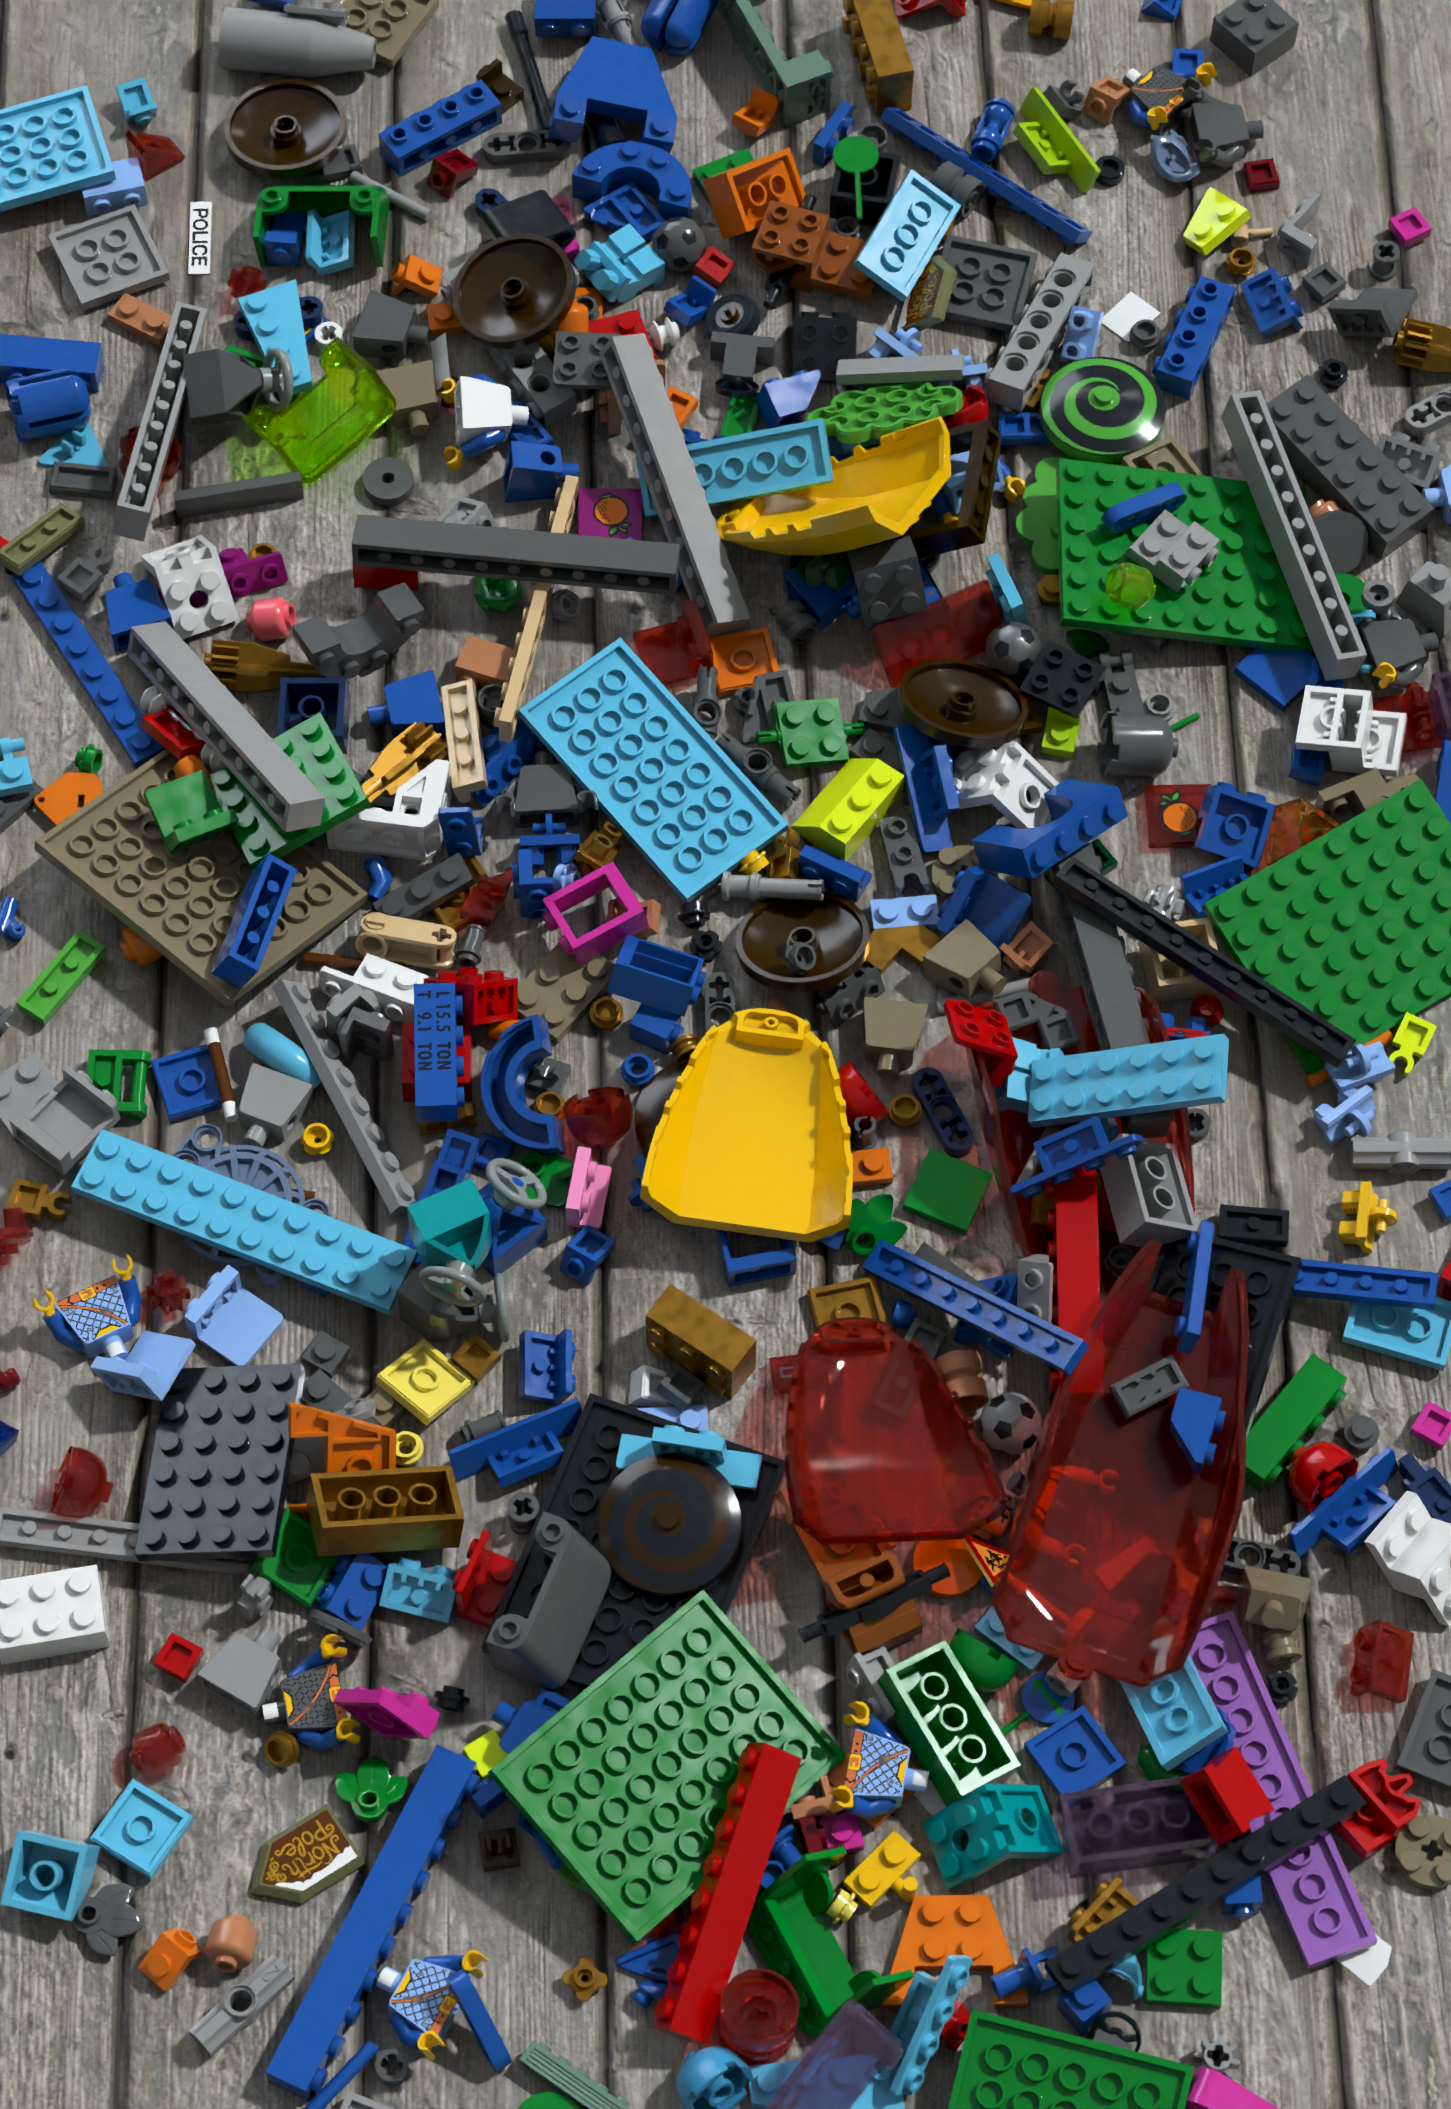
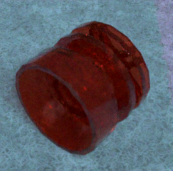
[717,1968,800,2066]

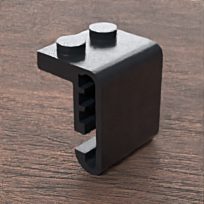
[479,190,576,249]

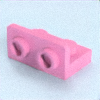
[566,1146,612,1230]

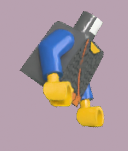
[1123,62,1218,136]
[262,1634,360,1752]

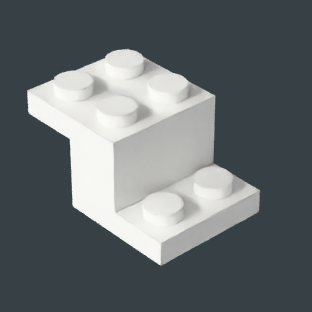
[1295,685,1407,777]
[1364,1491,1451,1627]

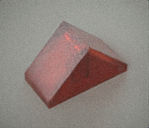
[125,130,186,182]

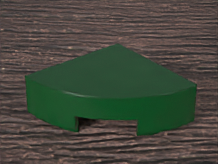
[1066,629,1110,659]

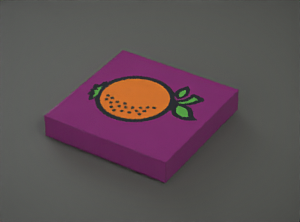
[578,488,642,541]

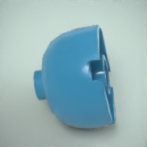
[676,2046,753,2109]

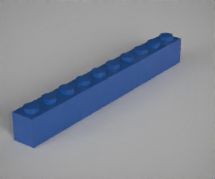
[265,1744,481,2101]

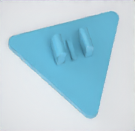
[39,423,108,467]

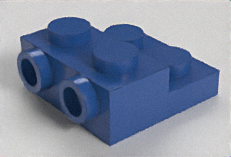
[1194,782,1276,869]

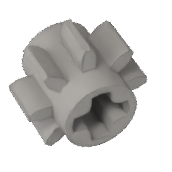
[1143,884,1185,921]
[1192,2035,1241,2079]

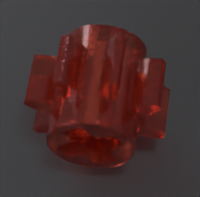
[227,264,267,298]
[146,1269,191,1316]

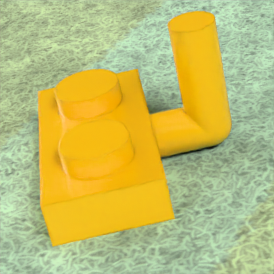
[843,1830,921,1910]

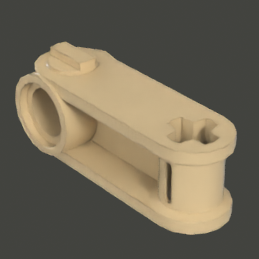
[355,912,457,970]

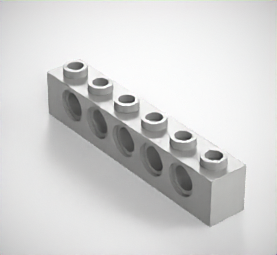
[984,253,1095,412]
[440,261,577,428]

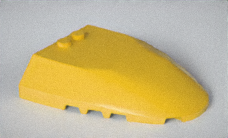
[716,416,951,556]
[640,1008,853,1243]

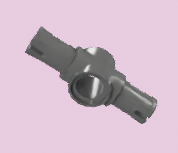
[690,667,722,740]
[715,731,801,806]

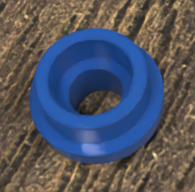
[621,1053,655,1087]

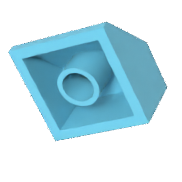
[0,1830,100,1921]

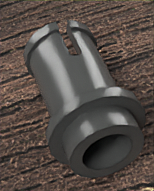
[455,924,487,968]
[850,1116,878,1150]
[459,1410,506,1443]

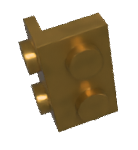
[1067,1876,1140,1944]

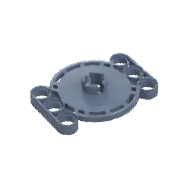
[171,1124,331,1285]

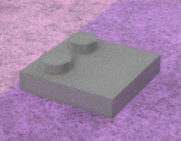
[0,1052,59,1143]

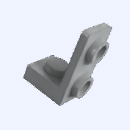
[1277,192,1321,268]

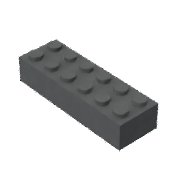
[1266,375,1435,561]

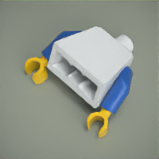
[440,374,529,471]

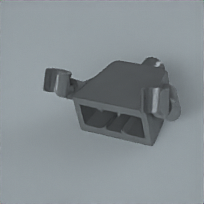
[1182,77,1264,169]
[495,751,598,828]

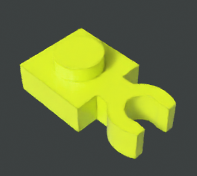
[1389,1012,1437,1077]

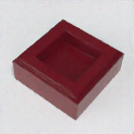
[1242,158,1280,193]

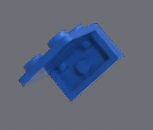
[534,0,596,36]
[936,865,1032,954]

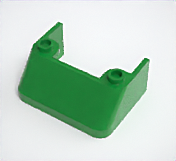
[253,185,389,267]
[747,1847,914,2036]

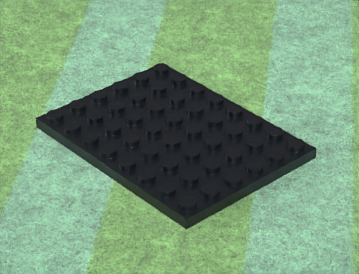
[481,1393,789,1689]

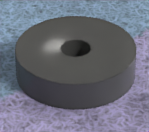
[363,457,414,506]

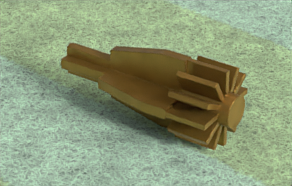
[1392,317,1451,372]
[204,639,322,692]
[361,721,449,803]

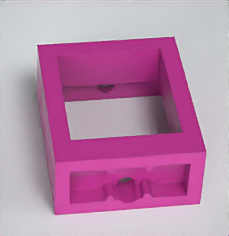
[542,861,649,965]

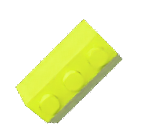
[791,758,904,861]

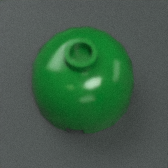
[949,1628,1020,1694]

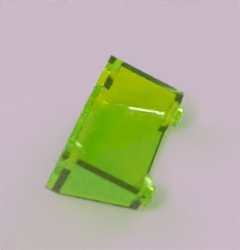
[242,337,396,484]

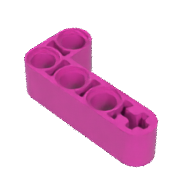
[1185,2067,1279,2109]

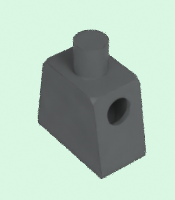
[352,290,431,360]

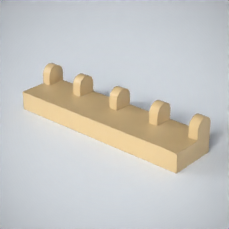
[441,678,488,802]

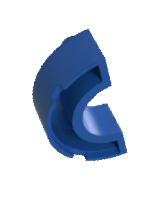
[572,141,692,220]
[480,1014,566,1155]

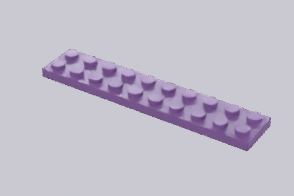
[1177,1611,1378,1970]

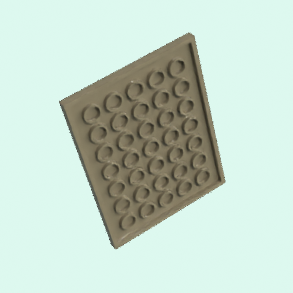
[34,749,368,1007]

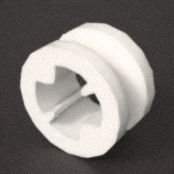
[314,322,344,353]

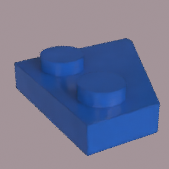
[583,182,665,241]

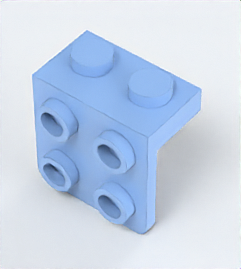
[184,1265,283,1366]

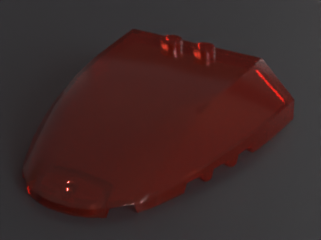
[784,1317,1007,1545]

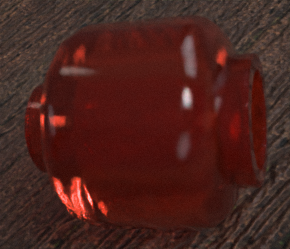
[129,1722,187,1776]

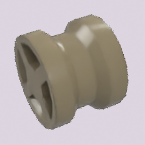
[1260,1628,1302,1667]

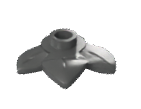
[72,1883,145,1956]

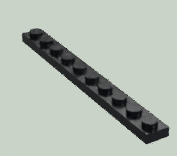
[1052,856,1356,1068]
[1044,1775,1367,1997]

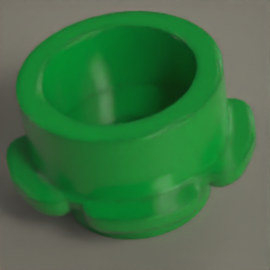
[75,744,103,775]

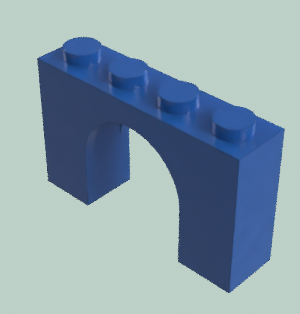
[972,779,1128,879]

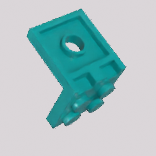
[922,1784,1064,1890]

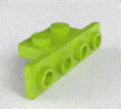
[1013,87,1100,193]

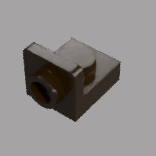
[476,59,524,114]

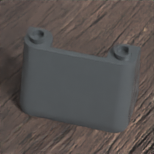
[486,1511,612,1689]

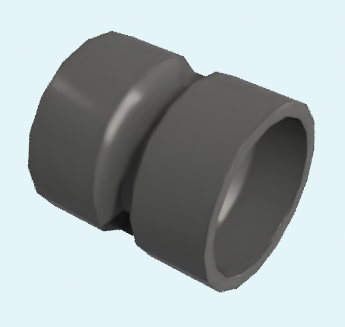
[930,161,986,217]

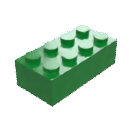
[877,1640,1021,1807]

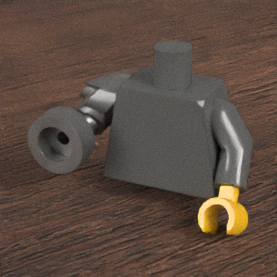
[1358,579,1439,691]

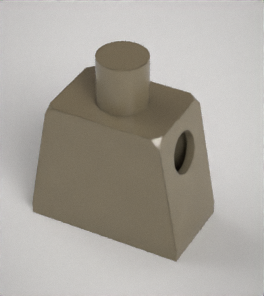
[374,360,438,436]
[923,919,1007,999]
[863,996,928,1079]
[1238,1565,1312,1631]

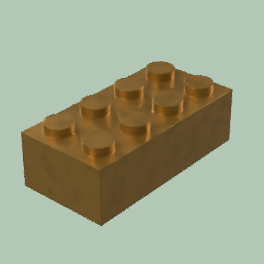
[842,0,914,116]
[306,1465,465,1557]

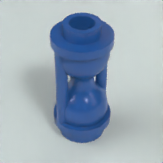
[971,98,1015,162]

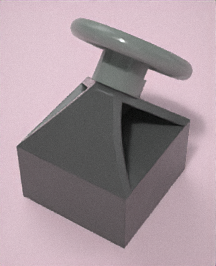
[183,348,293,423]
[397,1261,510,1343]

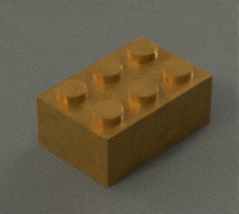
[645,1284,757,1400]

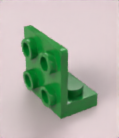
[143,770,239,853]

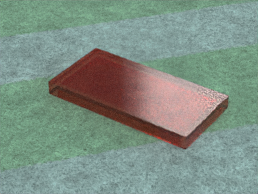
[869,579,1003,688]

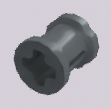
[1369,240,1400,281]
[507,1492,539,1535]

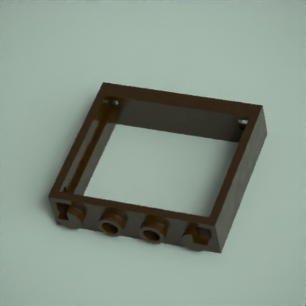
[880,419,1002,559]

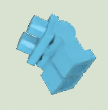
[574,223,665,302]
[991,1037,1067,1115]

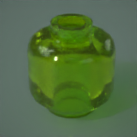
[1105,562,1156,609]

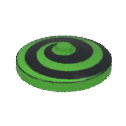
[1039,357,1166,464]

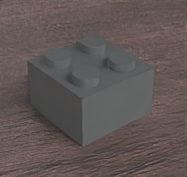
[1210,0,1299,77]
[847,536,928,626]

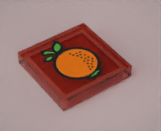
[1144,784,1211,848]

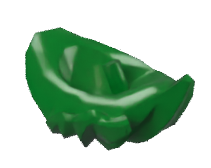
[474,577,523,613]

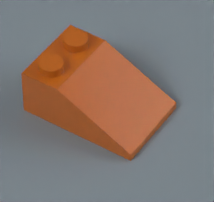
[702,147,806,239]

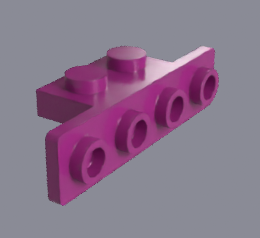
[157,548,288,607]

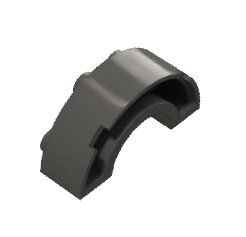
[292,582,425,679]

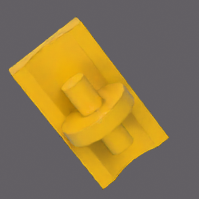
[1339,1181,1397,1253]

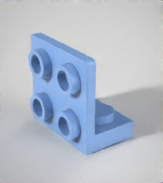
[90,1331,196,1401]

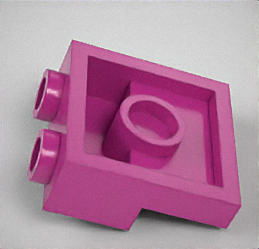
[333,1686,440,1739]

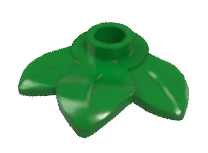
[516,1152,574,1207]
[845,1194,908,1255]
[335,1756,408,1823]

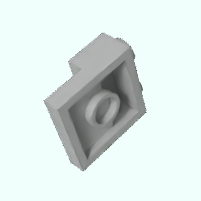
[1126,510,1220,593]

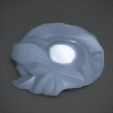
[1149,129,1201,183]

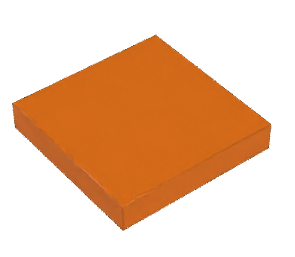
[705,627,780,698]

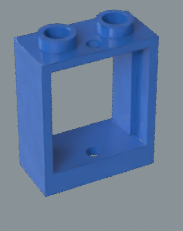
[607,934,707,1017]
[715,1229,797,1287]

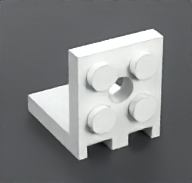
[141,535,239,639]
[952,741,1060,829]

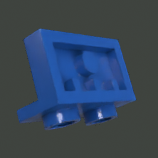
[1241,266,1304,338]

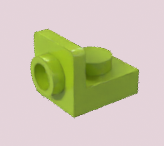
[1041,707,1081,759]

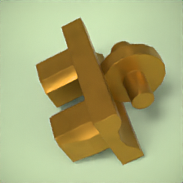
[573,821,623,876]

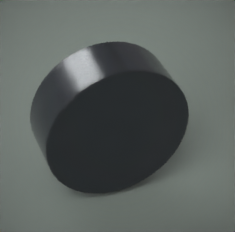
[1095,155,1125,187]

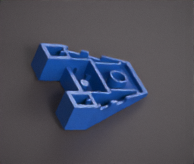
[547,36,677,153]

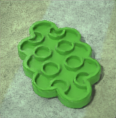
[806,382,964,444]
[1015,454,1082,575]

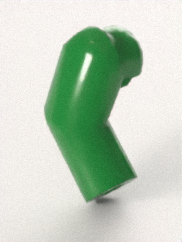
[1138,1744,1185,1789]

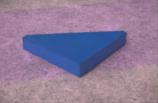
[614,1931,680,1984]

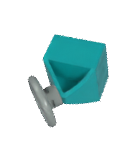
[407,1178,492,1307]

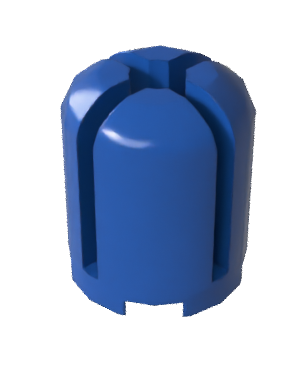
[640,0,719,56]
[5,367,92,442]

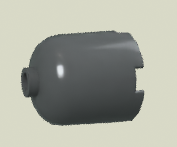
[1097,711,1178,778]

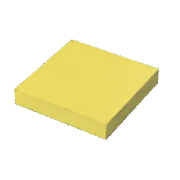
[375,1338,475,1426]

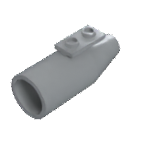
[218,0,377,78]

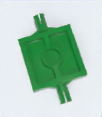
[755,697,865,769]

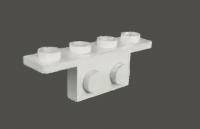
[319,953,429,1023]

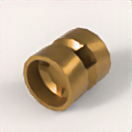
[1028,0,1075,40]

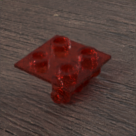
[1372,682,1442,753]

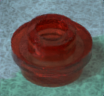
[1190,994,1224,1028]

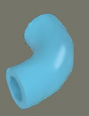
[243,1023,321,1090]

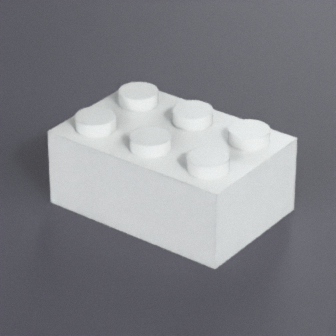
[0,1564,110,1665]

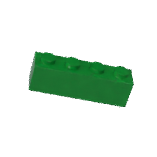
[1236,1354,1347,1493]

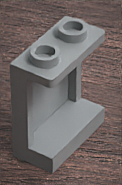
[10,1065,120,1175]

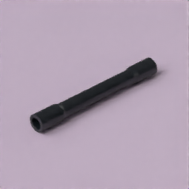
[505,10,552,130]

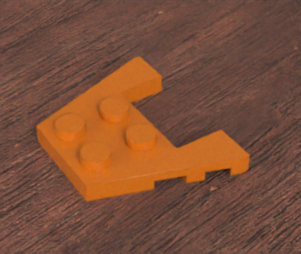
[287,1402,397,1524]
[882,1895,1028,2009]

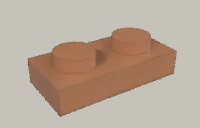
[108,293,172,348]

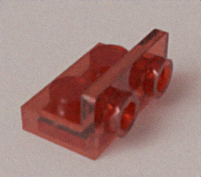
[1350,1620,1414,1704]

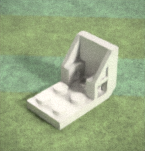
[326,759,452,861]

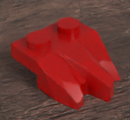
[1335,1758,1421,1860]

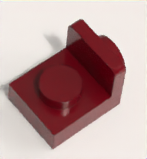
[427,149,480,199]
[797,1815,846,1872]

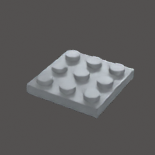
[48,204,170,311]

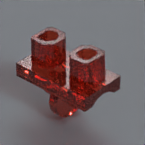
[0,1207,34,1265]

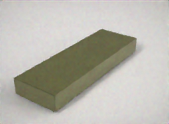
[0,503,85,576]

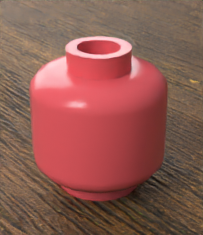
[246,597,297,641]

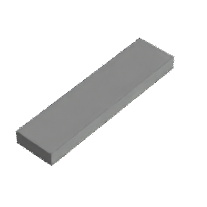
[836,354,965,385]

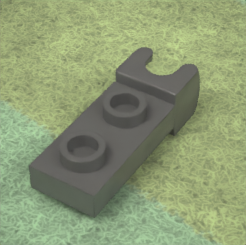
[878,814,929,898]

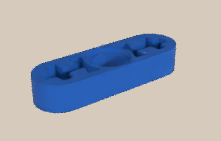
[1101,482,1187,534]
[446,1969,512,2072]

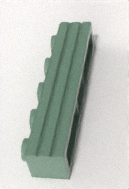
[519,2040,629,2109]

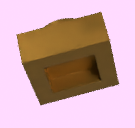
[451,1333,501,1384]

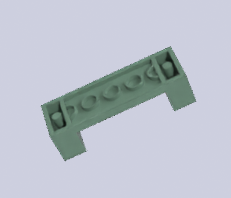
[716,0,834,126]

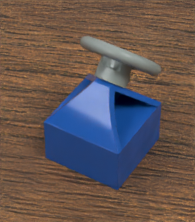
[478,1158,548,1277]

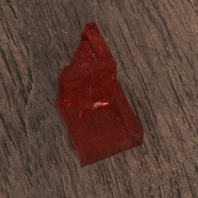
[460,867,513,928]

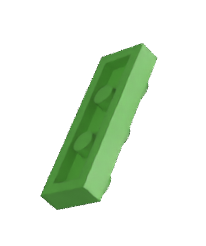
[16,930,107,1026]

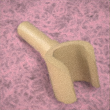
[1231,224,1273,248]

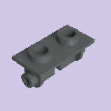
[816,966,886,1029]

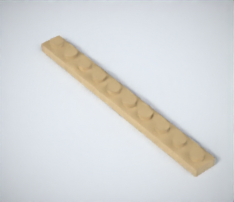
[494,475,579,743]

